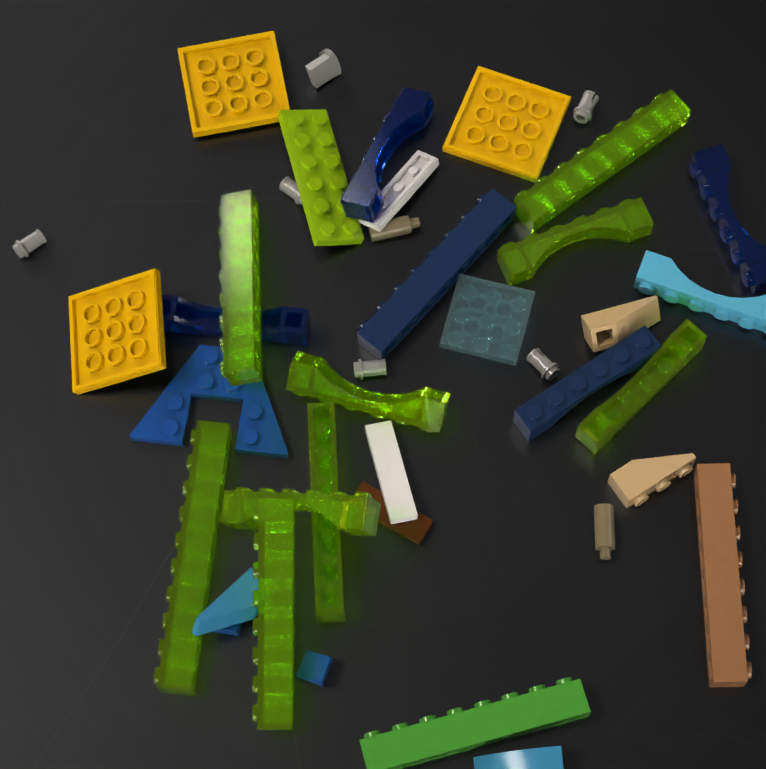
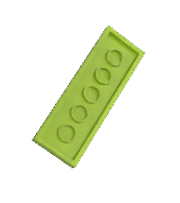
[277,109,364,247]

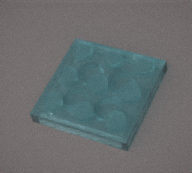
[440,273,535,366]

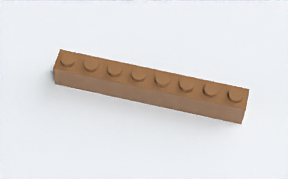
[693,463,752,687]

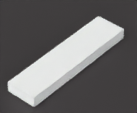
[358,150,439,232]
[365,420,418,524]

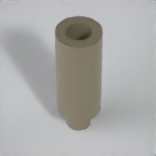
[368,215,420,242]
[594,503,615,560]

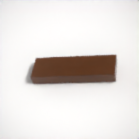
[349,481,433,546]

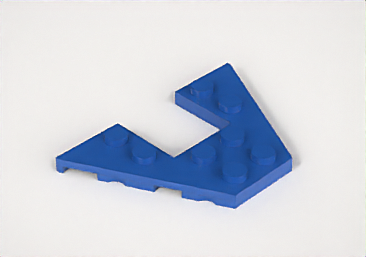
[130,344,289,459]

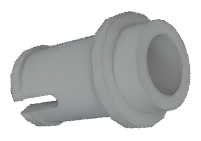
[573,90,599,124]
[279,176,303,206]
[12,229,47,258]
[526,348,560,381]
[353,359,387,380]

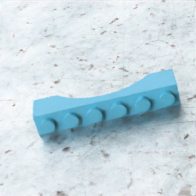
[633,250,766,334]

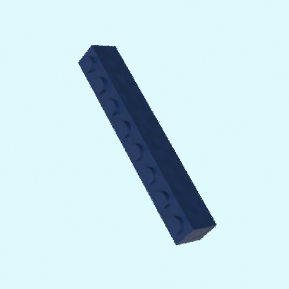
[357,188,516,360]

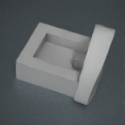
[305,48,341,88]

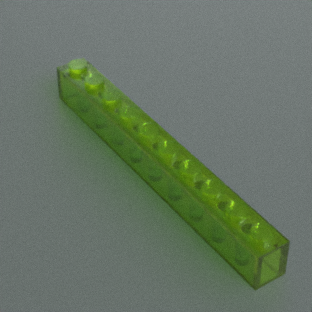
[154,420,232,696]

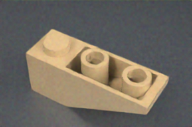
[581,295,661,352]
[607,453,696,509]

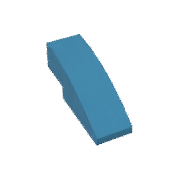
[473,746,564,769]

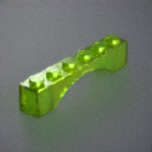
[497,197,654,286]
[575,319,707,454]
[286,351,451,433]
[219,487,381,536]

